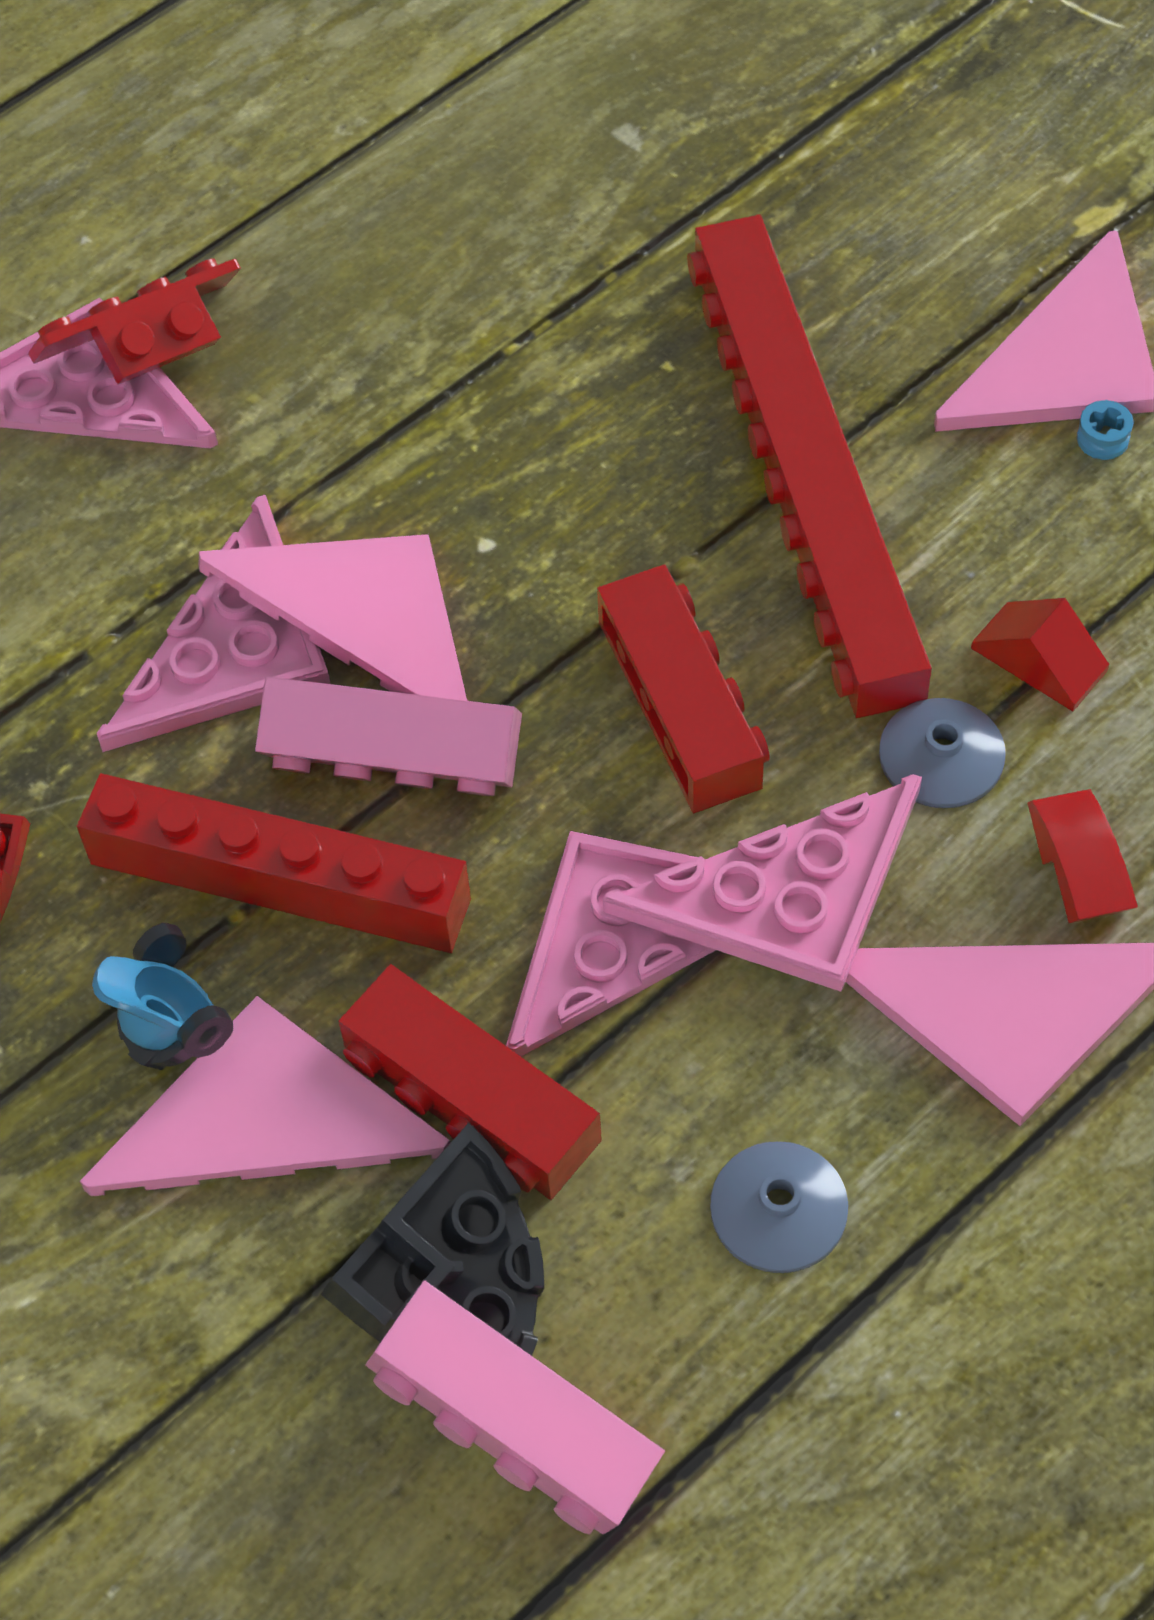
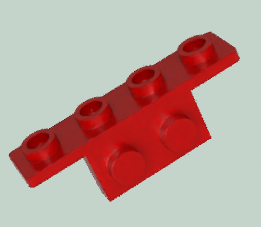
[28,258,241,385]

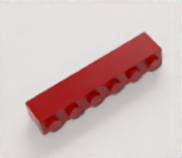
[76,773,471,954]

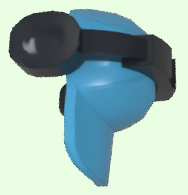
[92,923,234,1070]

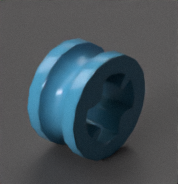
[1077,400,1134,460]

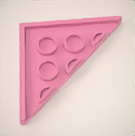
[934,231,1154,432]
[0,298,218,449]
[97,495,330,752]
[198,534,467,701]
[603,774,922,992]
[506,831,715,1056]
[845,943,1154,1126]
[80,996,450,1196]

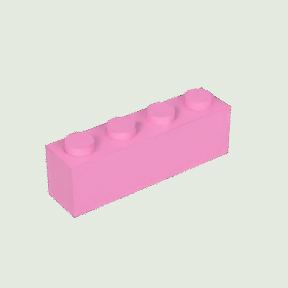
[255,676,522,796]
[365,1280,665,1535]

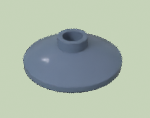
[879,698,1005,808]
[710,1142,848,1273]

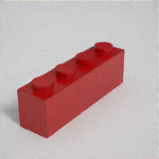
[597,564,770,814]
[338,964,602,1200]

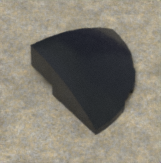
[321,1123,544,1356]

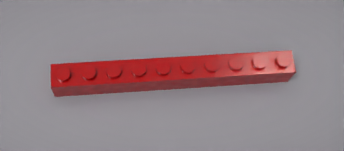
[687,214,932,719]

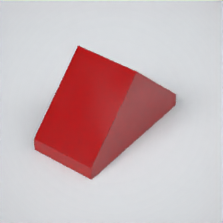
[971,598,1109,712]

